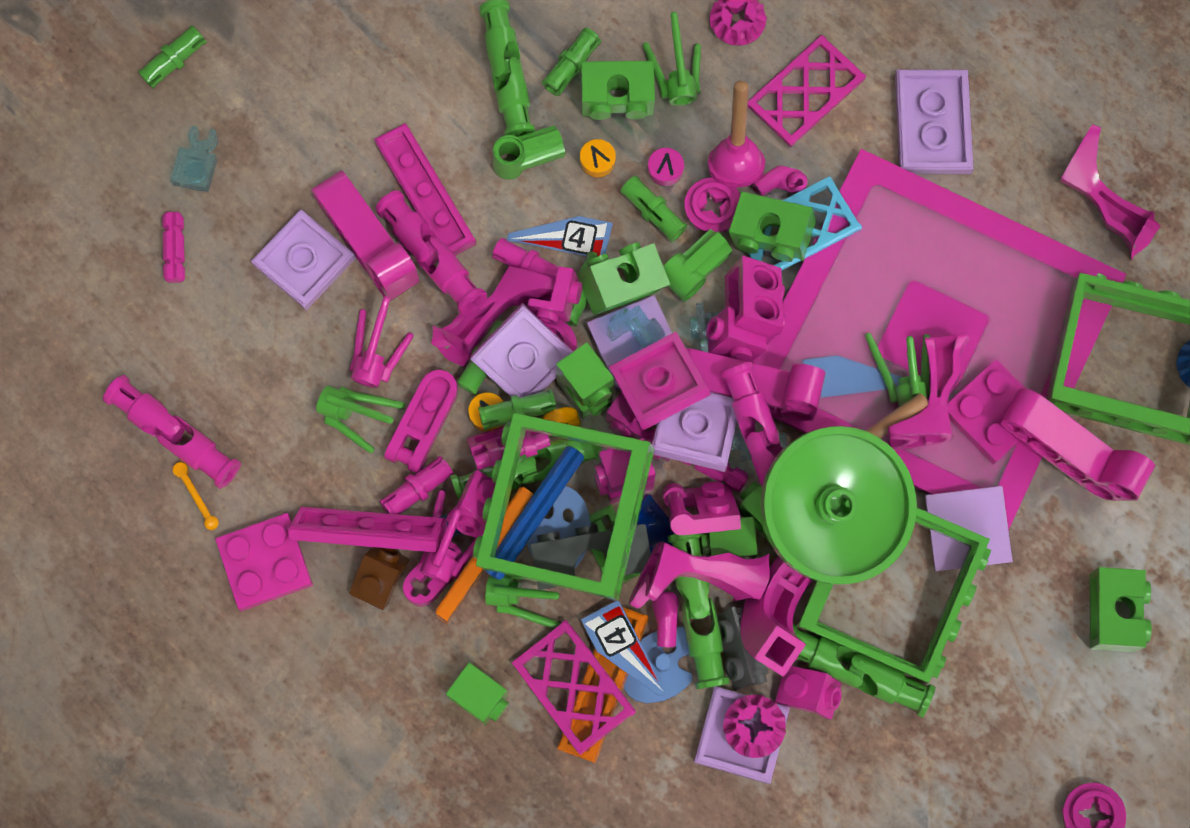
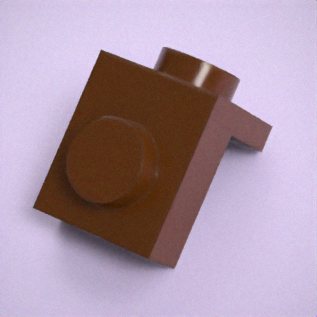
[349,547,410,610]

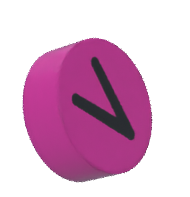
[648,148,684,186]

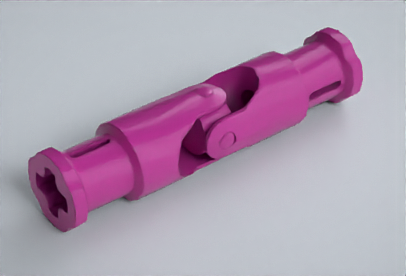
[375,190,487,316]
[720,362,784,486]
[103,375,241,489]

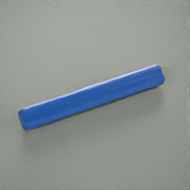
[485,446,584,580]

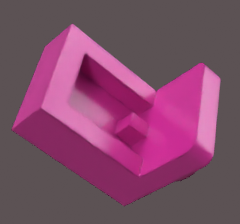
[527,266,582,324]
[706,306,767,362]
[446,470,496,538]
[775,666,842,720]

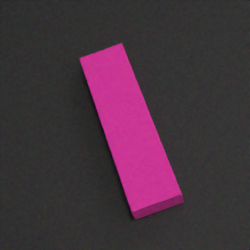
[374,123,476,256]
[288,507,447,552]

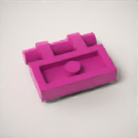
[466,416,551,470]

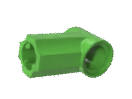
[492,125,565,180]
[663,229,733,302]

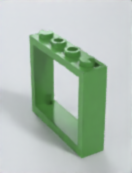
[1046,273,1190,445]
[473,413,655,601]
[797,508,992,683]

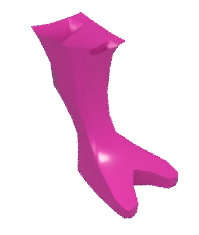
[1060,124,1161,260]
[431,266,555,366]
[888,332,971,451]
[629,542,770,609]

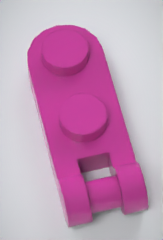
[384,370,458,473]

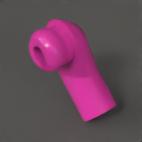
[751,165,808,196]
[652,591,679,647]

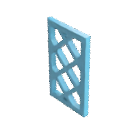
[748,176,862,270]

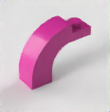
[740,556,812,677]

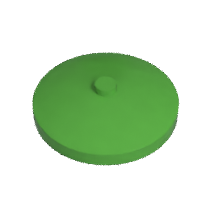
[760,426,917,584]

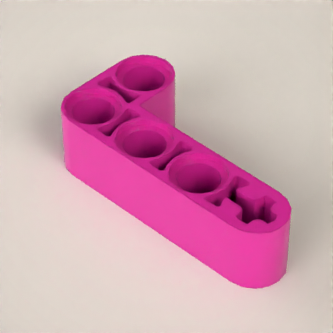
[311,170,419,301]
[686,348,826,421]
[1001,388,1156,501]

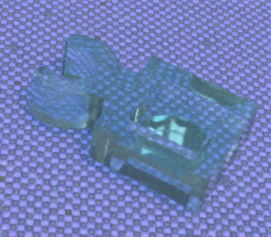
[170,126,218,193]

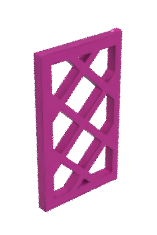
[747,35,866,147]
[512,620,636,755]

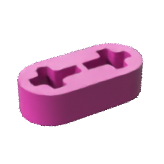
[403,542,463,607]

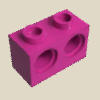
[725,255,786,345]

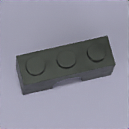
[530,522,651,591]

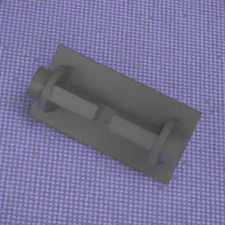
[717,607,769,691]

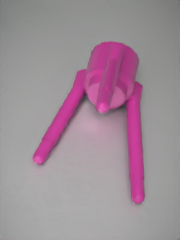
[349,296,414,388]
[420,490,483,584]

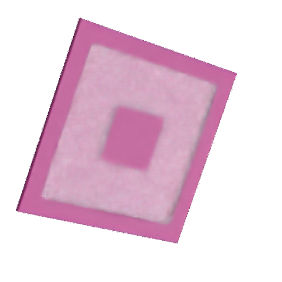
[752,149,1127,531]

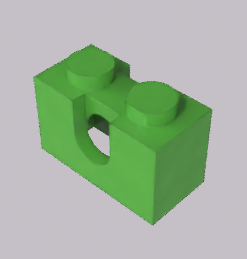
[582,61,655,120]
[729,192,816,262]
[578,242,671,316]
[556,342,614,419]
[1089,567,1152,652]

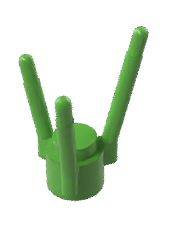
[642,12,701,106]
[865,332,931,407]
[316,385,406,453]
[485,575,561,629]

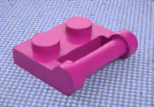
[662,482,741,535]

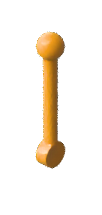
[173,462,219,530]

